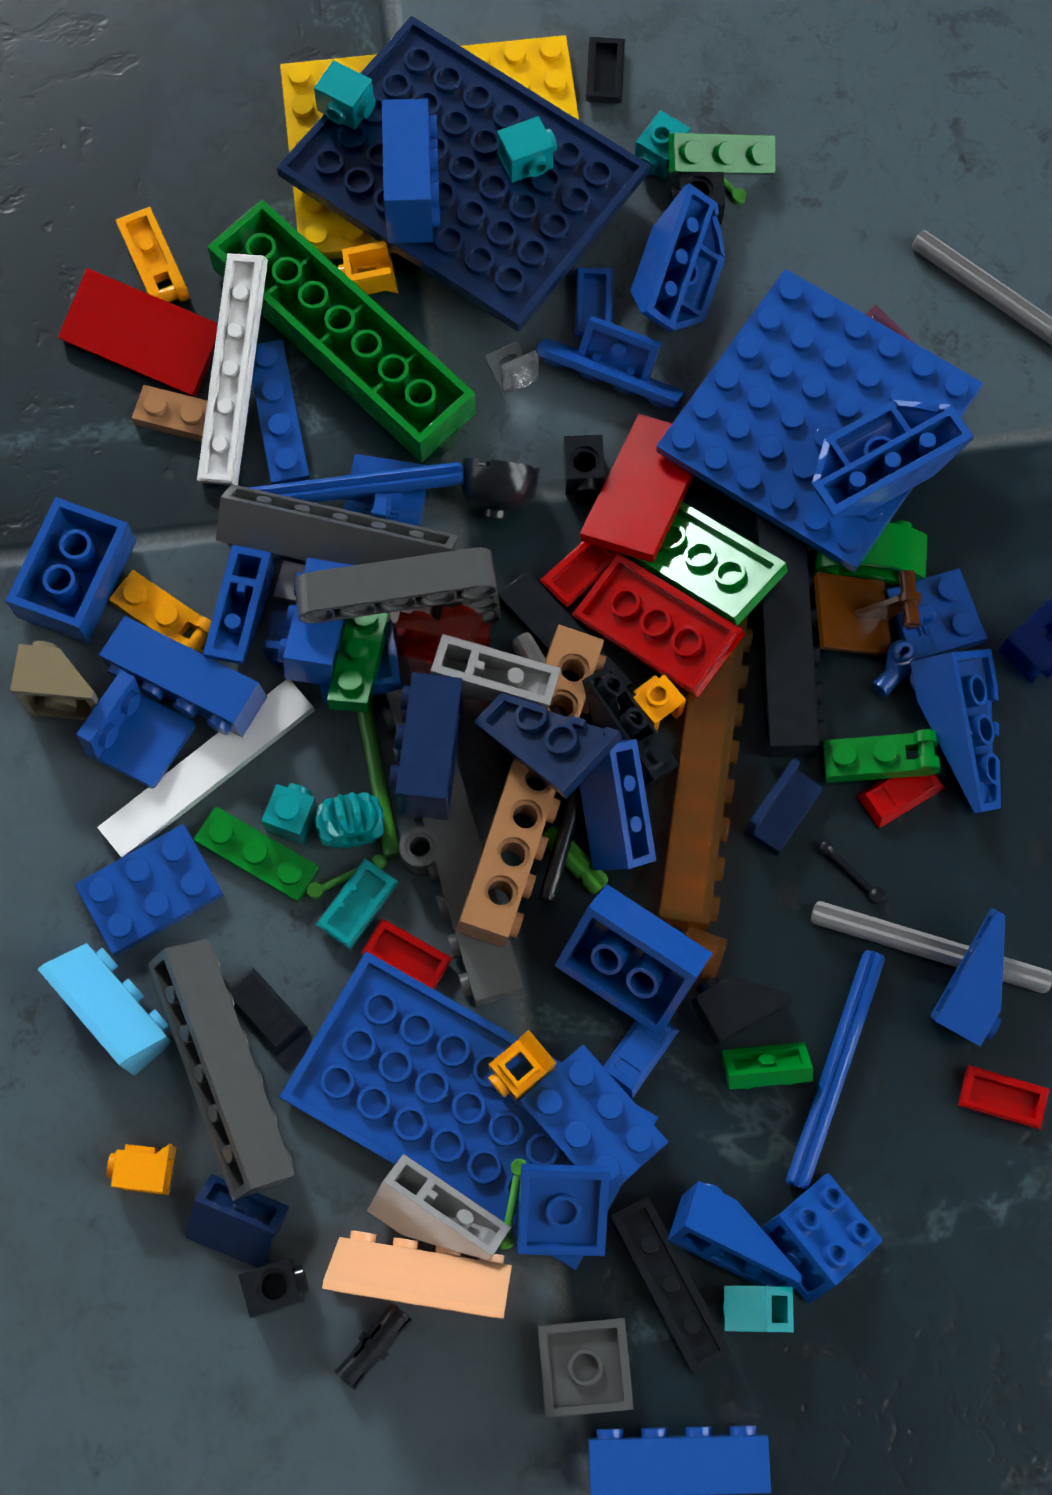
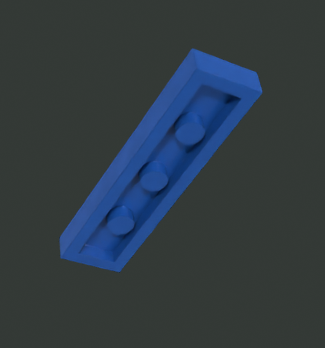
[252,339,310,485]

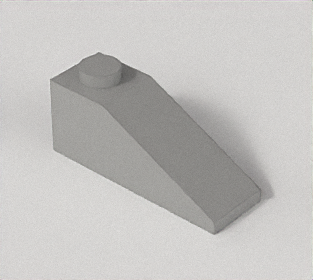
[431,634,561,708]
[367,1154,511,1261]

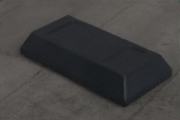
[586,37,625,104]
[228,967,308,1056]

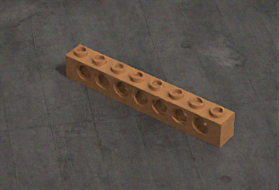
[456,624,607,947]

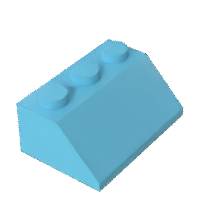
[38,943,173,1076]

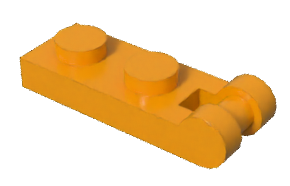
[116,207,190,302]
[109,570,212,654]

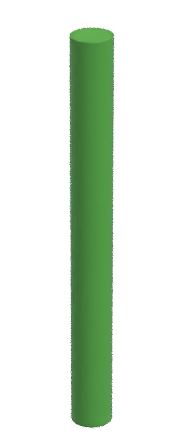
[357,703,400,858]

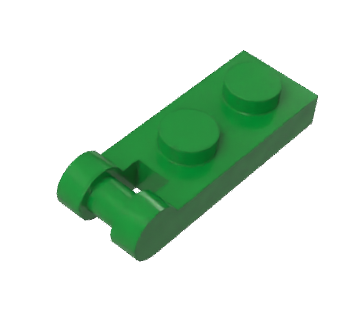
[823,729,941,783]

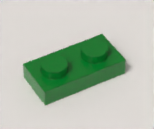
[722,1042,813,1090]

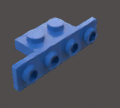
[535,316,685,409]

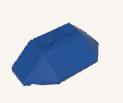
[630,183,725,332]
[812,400,974,518]

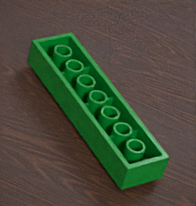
[207,199,476,463]

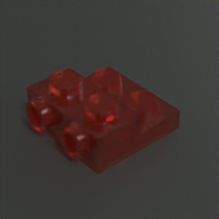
[396,605,491,663]

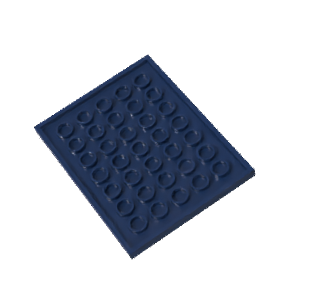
[277,16,650,333]

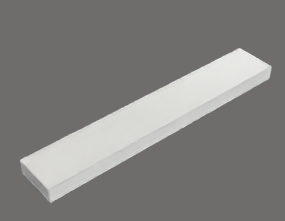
[197,253,268,486]
[97,679,315,857]

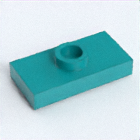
[316,858,399,950]

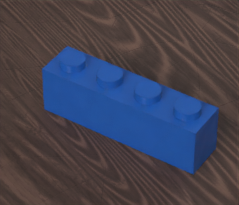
[99,616,267,737]
[587,1425,771,1495]

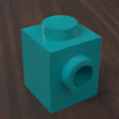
[314,60,376,130]
[634,110,691,180]
[497,116,557,183]
[261,783,318,846]
[723,1286,794,1333]

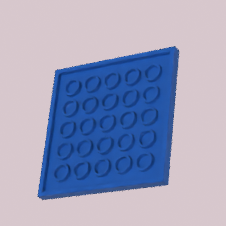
[656,269,983,573]

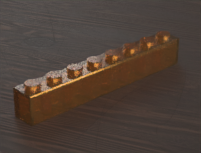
[658,615,753,932]

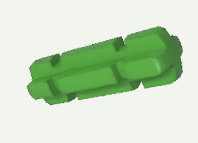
[543,824,608,894]

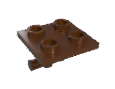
[813,570,922,657]

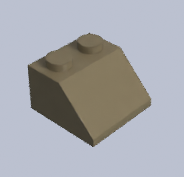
[10,641,100,721]

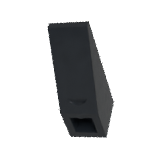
[582,665,679,791]

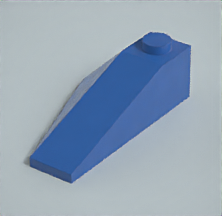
[910,649,1001,813]

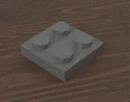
[537,1318,634,1418]

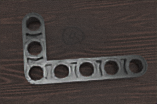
[294,547,501,627]

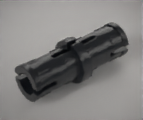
[334,1302,413,1390]

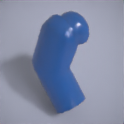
[872,640,915,697]

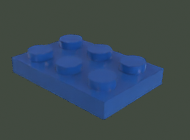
[74,823,224,957]
[519,1044,669,1195]

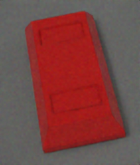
[539,542,620,608]
[856,774,945,829]
[361,918,453,990]
[958,1065,1050,1130]

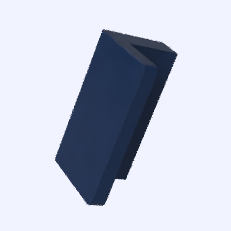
[744,758,823,856]
[185,1174,289,1268]

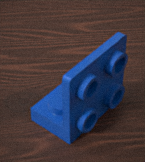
[76,670,196,789]
[761,1173,882,1304]

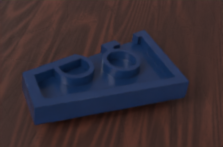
[474,692,622,799]

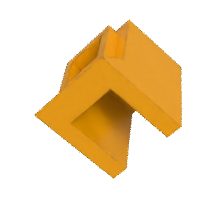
[338,241,398,295]
[633,674,686,733]
[488,1029,556,1101]
[106,1144,177,1195]

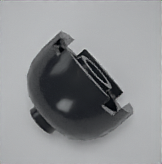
[461,458,540,519]

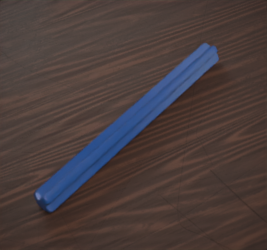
[248,462,464,503]
[786,950,885,1190]

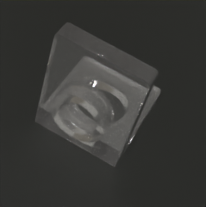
[485,342,539,395]

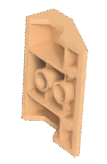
[322,1230,512,1320]

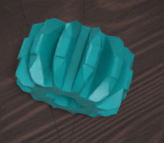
[315,792,385,850]

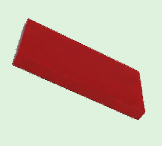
[58,268,218,397]
[580,414,694,563]
[572,553,745,698]

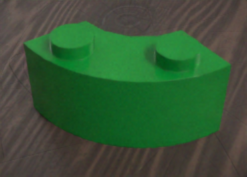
[815,520,927,586]

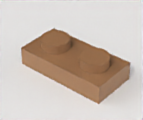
[132,385,207,442]

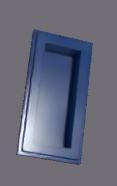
[575,267,613,337]
[603,1020,680,1099]

